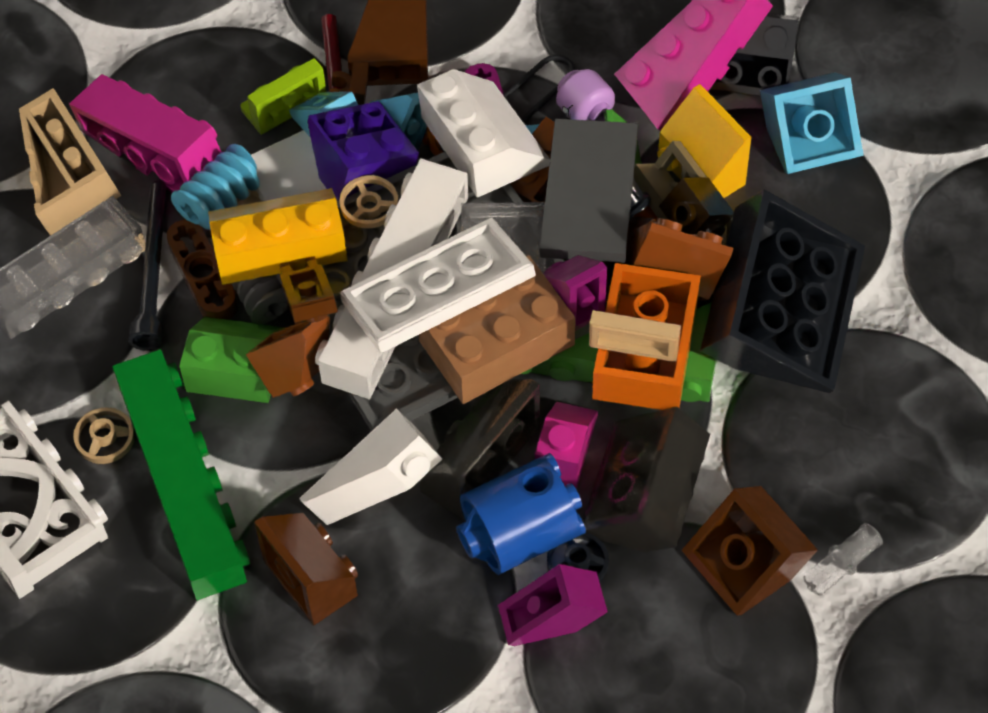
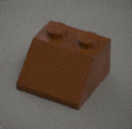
[681,486,818,616]
[254,513,358,625]

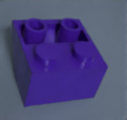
[307,101,419,201]

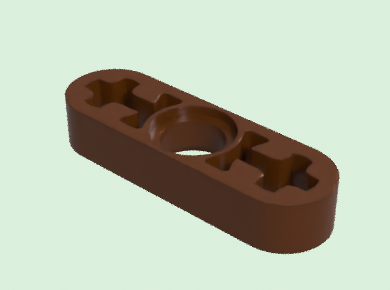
[167,219,238,320]

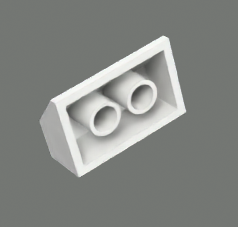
[417,69,550,198]

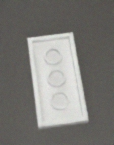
[339,217,536,353]

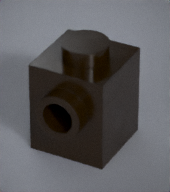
[659,177,734,236]

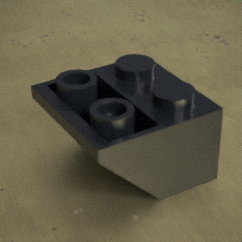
[710,13,799,96]

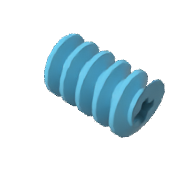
[171,143,260,229]

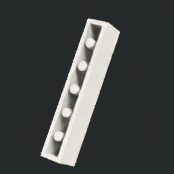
[315,158,469,400]

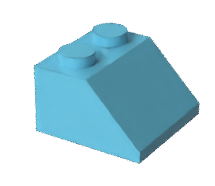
[760,72,864,174]

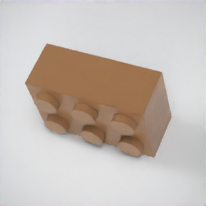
[418,255,575,404]

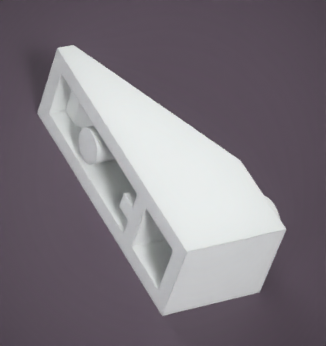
[299,408,442,525]

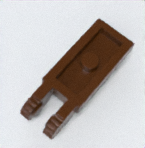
[280,256,338,323]

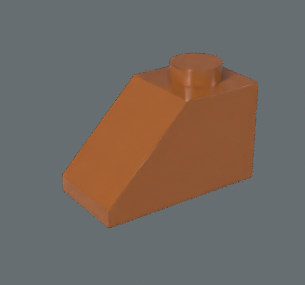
[246,315,331,398]

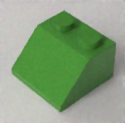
[179,317,285,403]

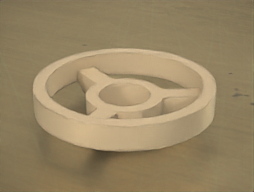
[339,175,399,228]
[73,407,135,464]

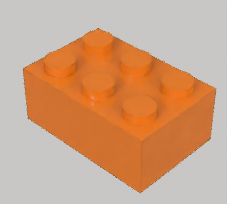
[592,263,701,413]

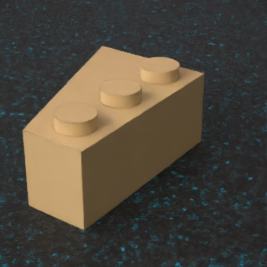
[19,88,121,238]

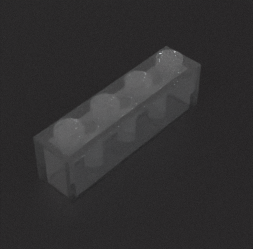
[0,196,145,339]

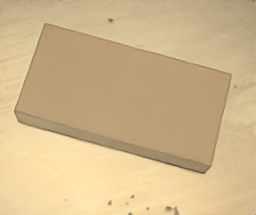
[589,310,681,362]

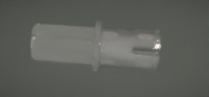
[803,523,883,596]

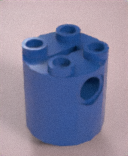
[456,453,586,575]

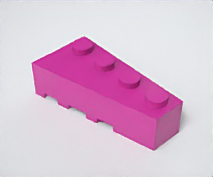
[614,0,773,131]
[69,74,221,193]

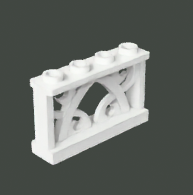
[0,400,108,599]

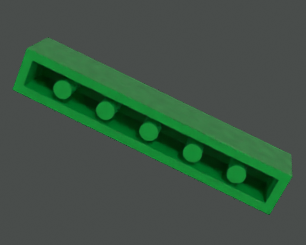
[112,349,251,601]

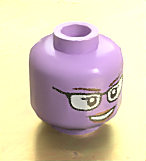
[556,69,615,121]

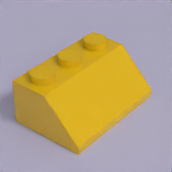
[208,188,348,285]

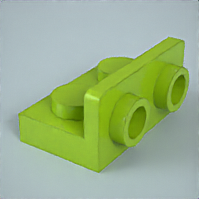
[240,58,326,135]

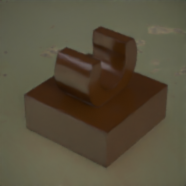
[330,61,369,105]

